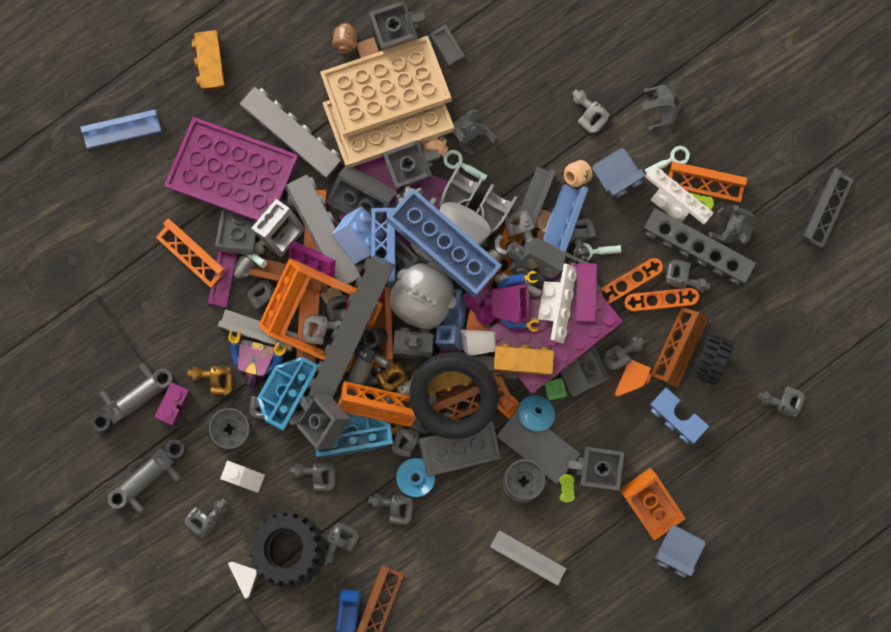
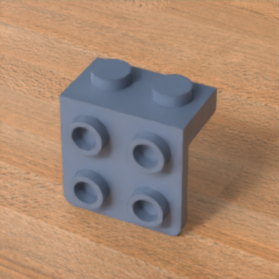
[592,148,645,199]
[654,525,705,578]

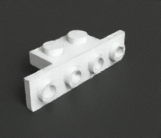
[645,166,713,224]
[538,264,577,344]

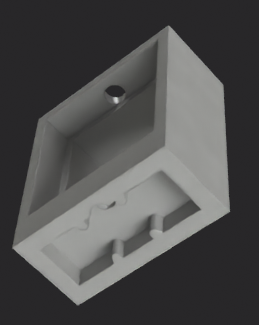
[252,199,305,258]

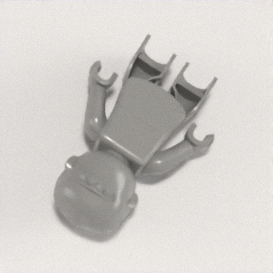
[389,164,517,330]

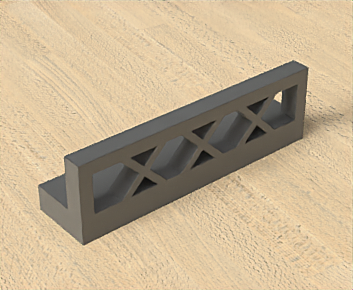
[509,167,556,244]
[802,168,854,248]

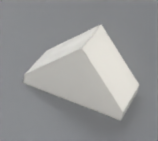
[460,329,497,356]
[228,562,258,599]

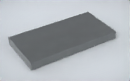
[496,411,580,484]
[418,421,501,477]

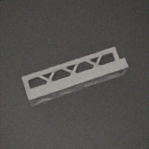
[218,309,298,352]
[490,530,566,586]

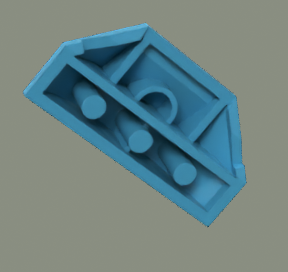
[257,357,318,431]
[315,413,393,457]

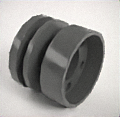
[209,408,249,449]
[502,459,546,503]

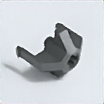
[642,84,681,130]
[452,110,497,154]
[708,205,754,244]

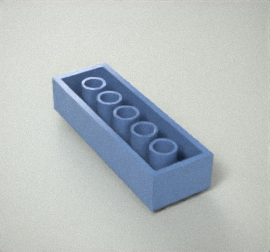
[386,188,502,298]

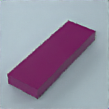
[288,241,336,278]
[208,251,238,308]
[576,263,597,322]

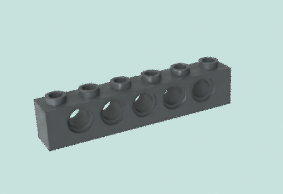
[642,208,756,286]

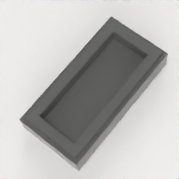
[430,24,465,67]

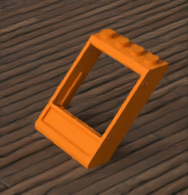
[258,259,383,372]

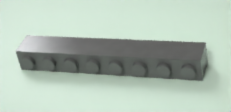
[308,255,395,398]

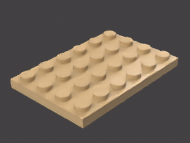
[320,36,452,138]
[323,100,455,168]

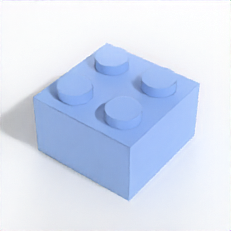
[331,206,385,264]

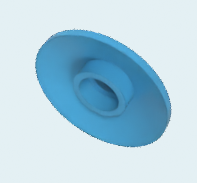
[517,395,555,432]
[396,458,435,497]

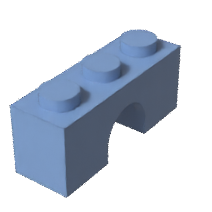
[435,289,467,351]
[649,388,709,444]

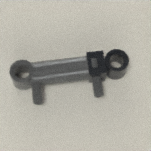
[335,327,390,404]
[91,363,174,433]
[107,439,186,514]

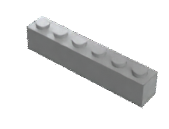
[240,87,342,180]
[285,175,361,284]

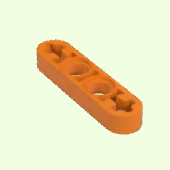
[600,258,663,304]
[624,288,699,312]

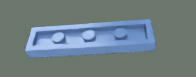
[81,110,162,149]
[543,184,588,252]
[371,208,395,287]

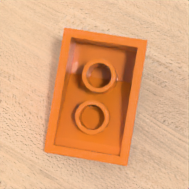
[619,468,686,541]

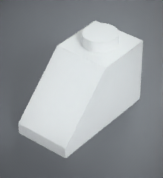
[220,461,265,493]

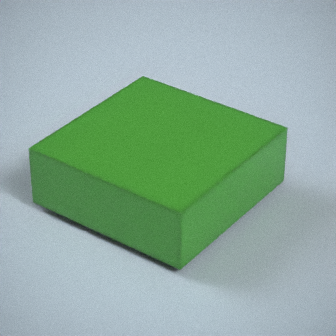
[544,378,567,401]

